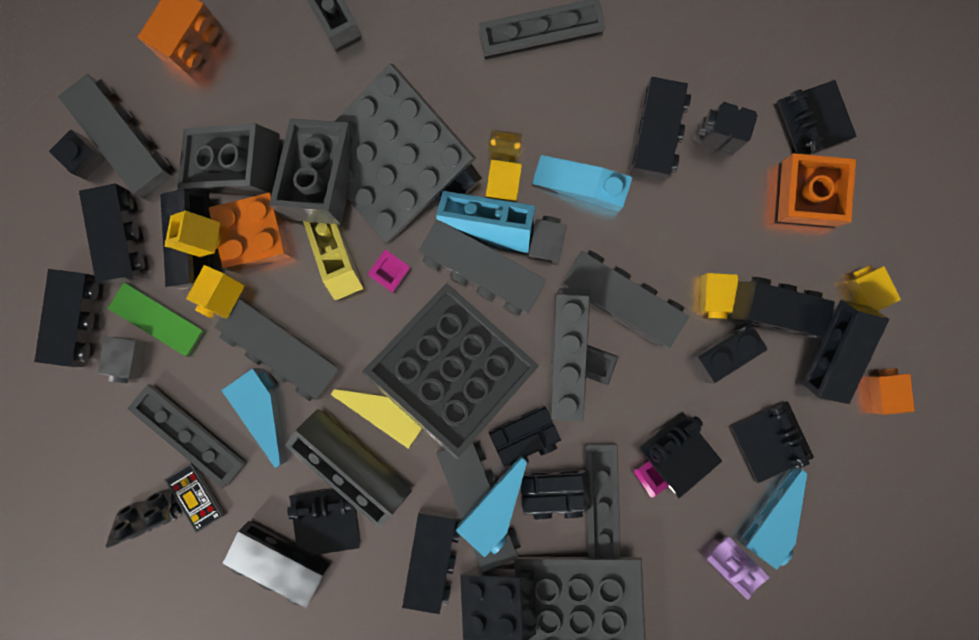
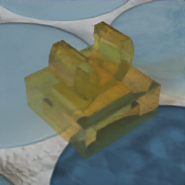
[488,129,522,163]

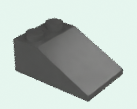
[269,118,350,225]
[177,123,280,195]

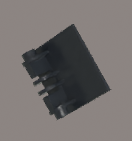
[777,80,857,155]
[731,401,814,483]
[639,412,722,499]
[287,489,360,555]
[106,490,182,548]

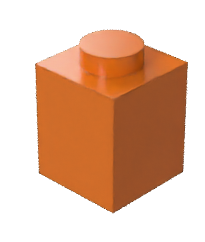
[868,368,915,415]

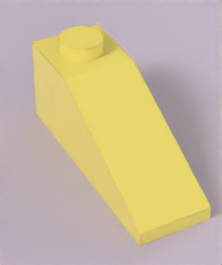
[303,221,364,300]
[330,388,422,448]

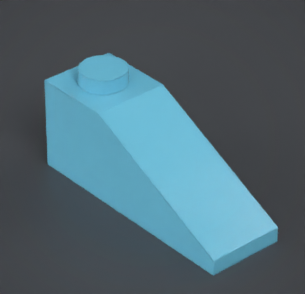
[532,155,633,212]
[436,191,536,253]
[221,368,287,468]
[456,455,527,557]
[739,467,807,569]

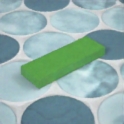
[107,282,205,357]

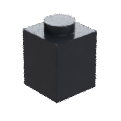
[49,129,106,180]

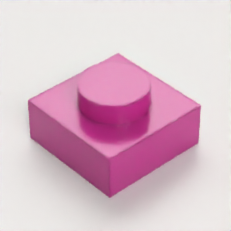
[367,249,411,293]
[634,461,669,498]

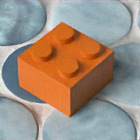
[137,0,220,75]
[778,153,856,227]
[208,192,291,272]

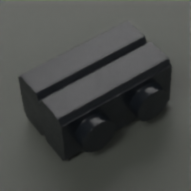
[698,102,758,155]
[691,323,768,384]
[488,405,562,467]
[521,470,592,520]

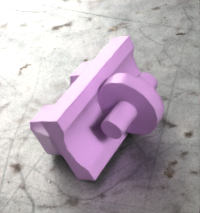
[705,535,770,600]

